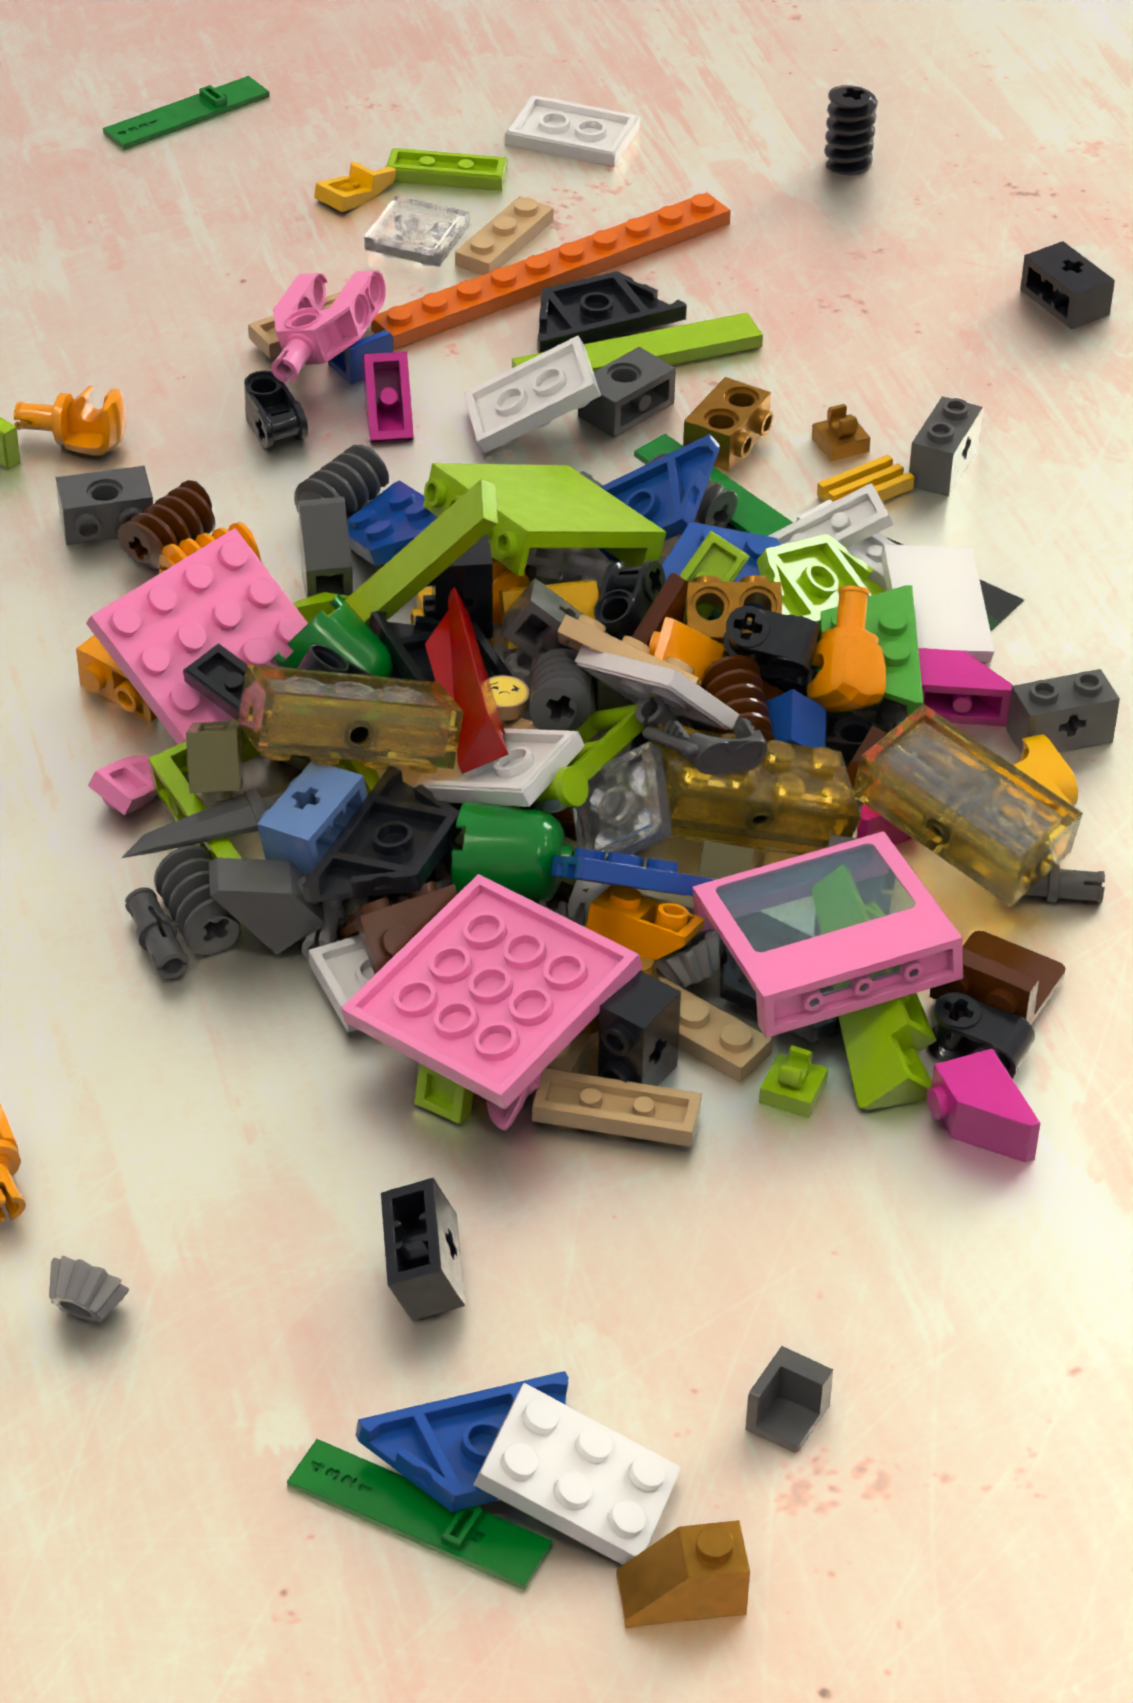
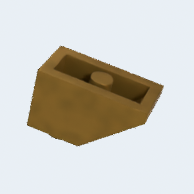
[616,1520,750,1628]

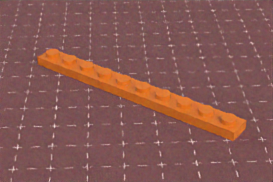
[371,192,731,350]

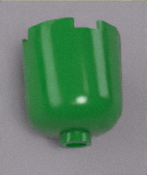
[270,594,393,705]
[451,801,575,903]

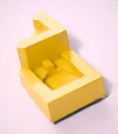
[314,162,397,212]

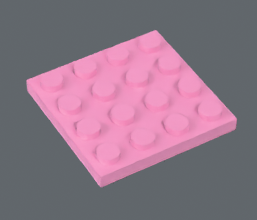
[86,528,308,745]
[340,874,642,1109]

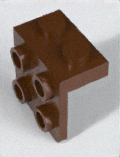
[337,881,457,974]
[929,931,1066,1025]

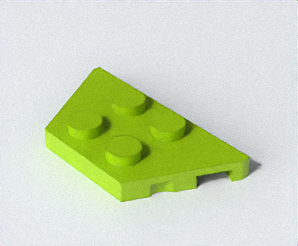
[757,534,886,624]

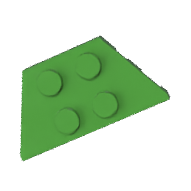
[819,585,923,717]

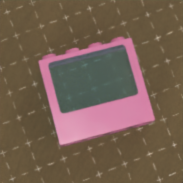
[692,831,963,1038]

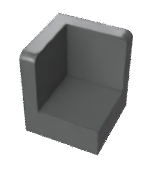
[745,1346,834,1453]

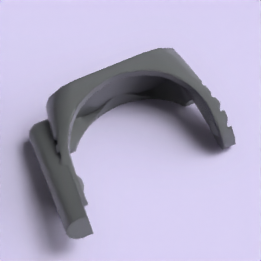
[642,718,768,775]

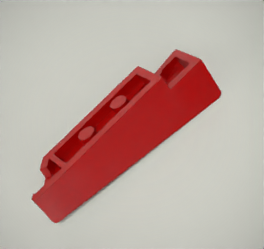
[425,587,509,774]

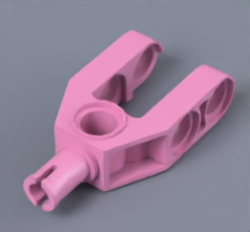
[271,270,386,382]

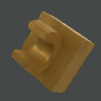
[811,403,871,461]

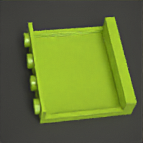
[423,463,666,576]

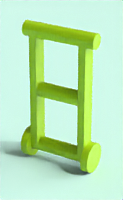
[503,703,645,807]

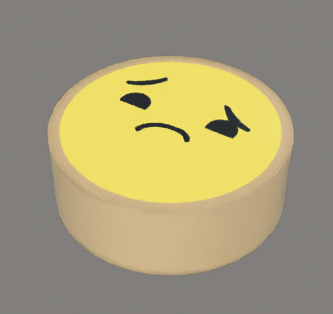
[489,675,529,721]

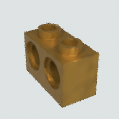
[683,377,774,472]
[683,575,783,644]

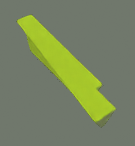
[812,868,937,1110]

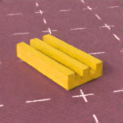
[817,455,915,502]

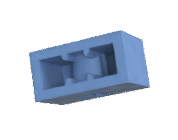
[257,759,367,874]

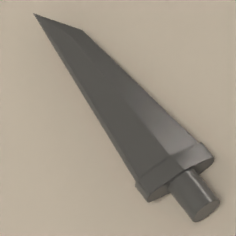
[122,788,285,858]

